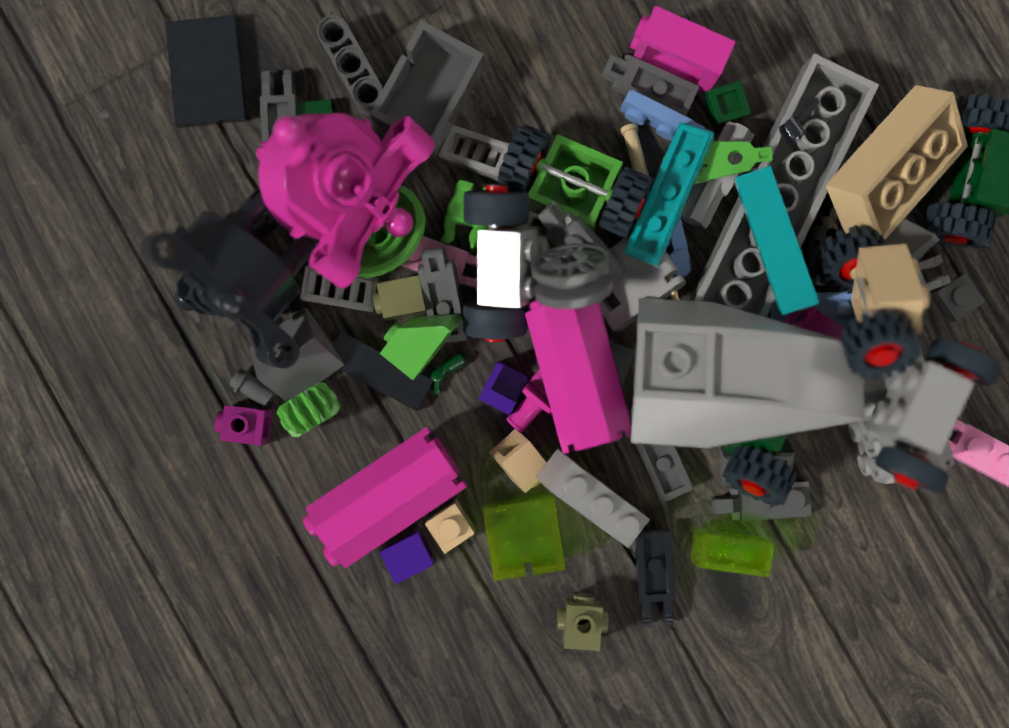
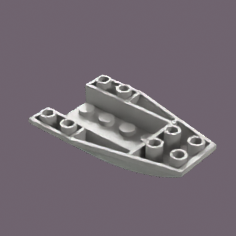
[631,298,864,448]

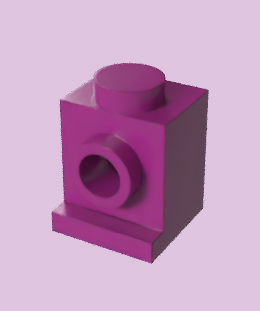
[215,405,273,446]

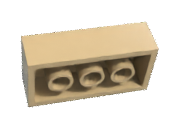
[825,85,968,240]

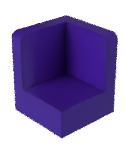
[478,361,528,415]
[379,528,436,583]

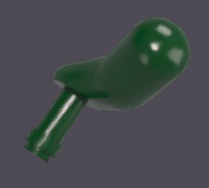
[430,352,467,395]

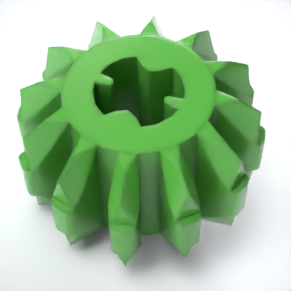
[276,383,340,437]

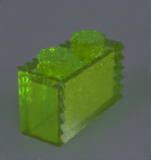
[690,527,774,578]

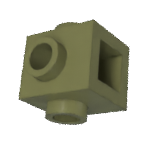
[557,593,609,651]

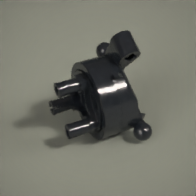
[140,188,318,369]

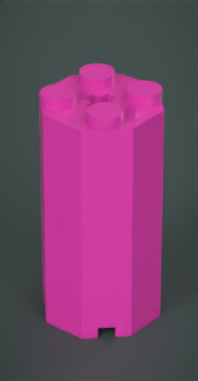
[525,300,632,454]
[302,426,468,568]

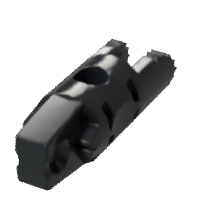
[803,192,841,284]

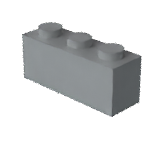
[536,449,650,548]

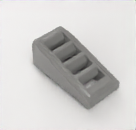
[438,125,509,182]
[301,265,379,313]

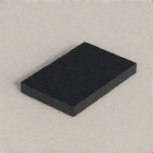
[165,15,248,128]

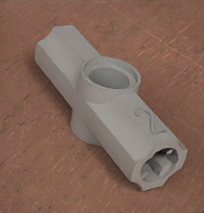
[680,121,754,230]

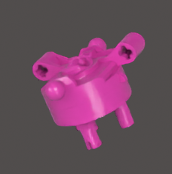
[256,113,435,288]

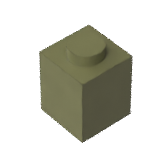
[373,275,426,321]

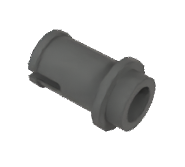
[229,368,276,409]

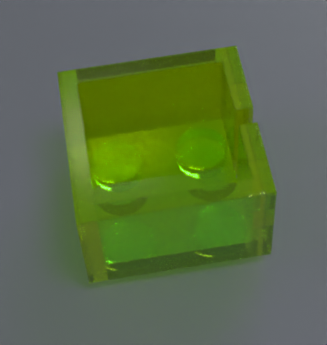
[483,493,565,581]

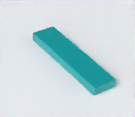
[624,122,714,267]
[734,166,819,317]

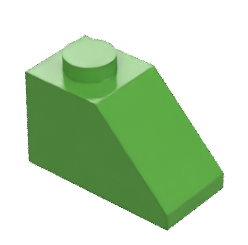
[380,314,463,380]

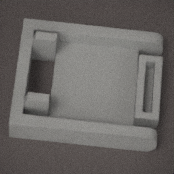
[599,233,686,333]

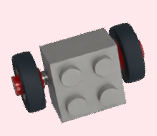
[869,339,1001,493]

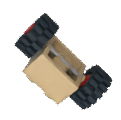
[818,226,929,379]

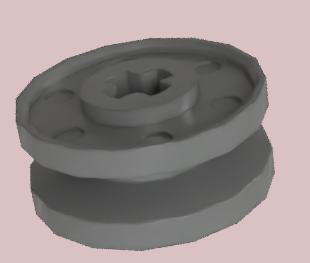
[531,244,613,309]

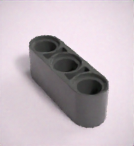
[317,15,383,117]

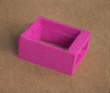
[630,5,736,95]

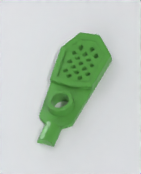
[663,141,773,184]

